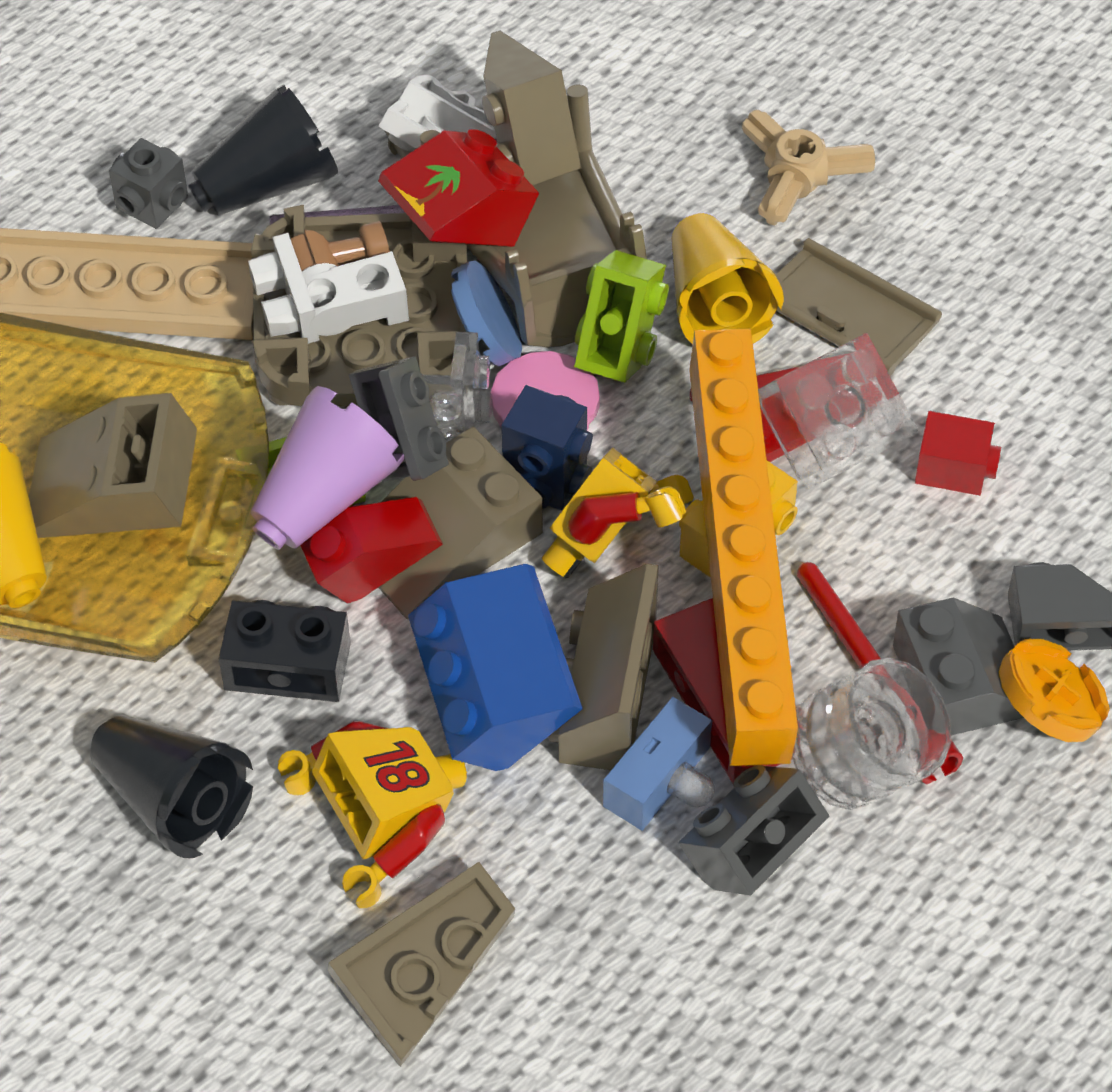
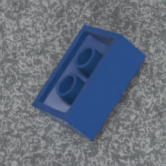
[408,564,583,771]

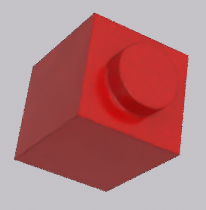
[915,411,1002,496]

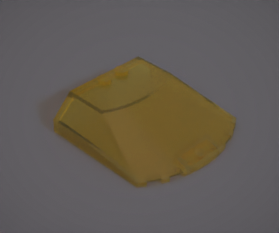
[0,313,269,663]

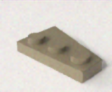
[328,862,515,1067]

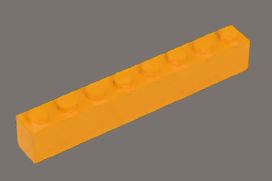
[689,329,798,766]

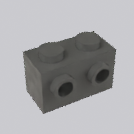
[678,765,830,896]

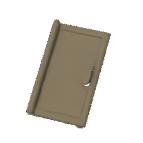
[776,238,942,377]

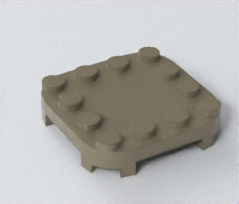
[251,205,472,406]

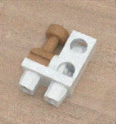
[248,220,409,344]

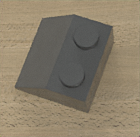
[893,597,1024,736]

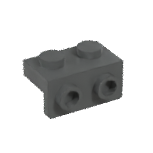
[349,356,449,482]

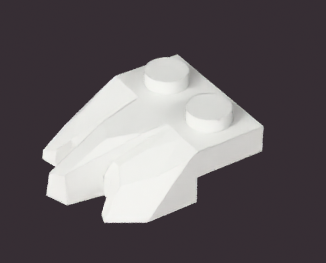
[378,75,497,152]

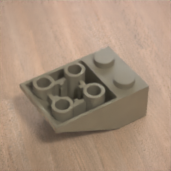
[29,393,197,538]

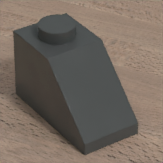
[1008,562,1112,651]

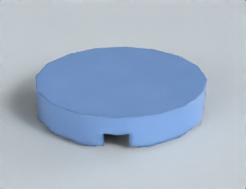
[451,260,522,366]

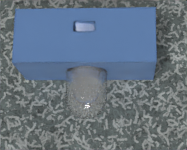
[603,697,715,831]

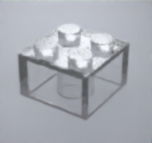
[758,333,919,490]

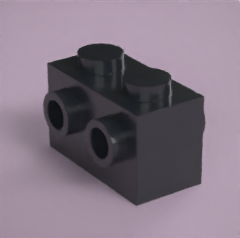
[218,600,351,702]

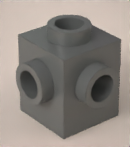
[109,138,188,229]

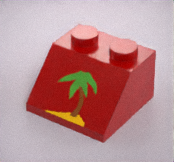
[378,129,539,247]

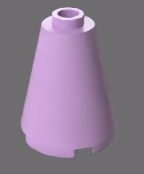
[251,386,405,550]

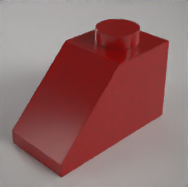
[300,497,443,604]

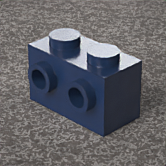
[501,385,593,511]

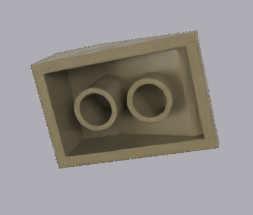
[482,30,581,185]
[378,426,543,619]

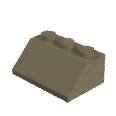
[549,564,659,770]

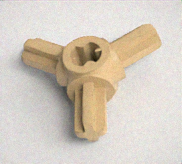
[742,109,875,225]

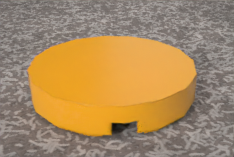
[998,639,1110,742]

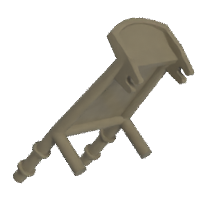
[384,84,647,347]

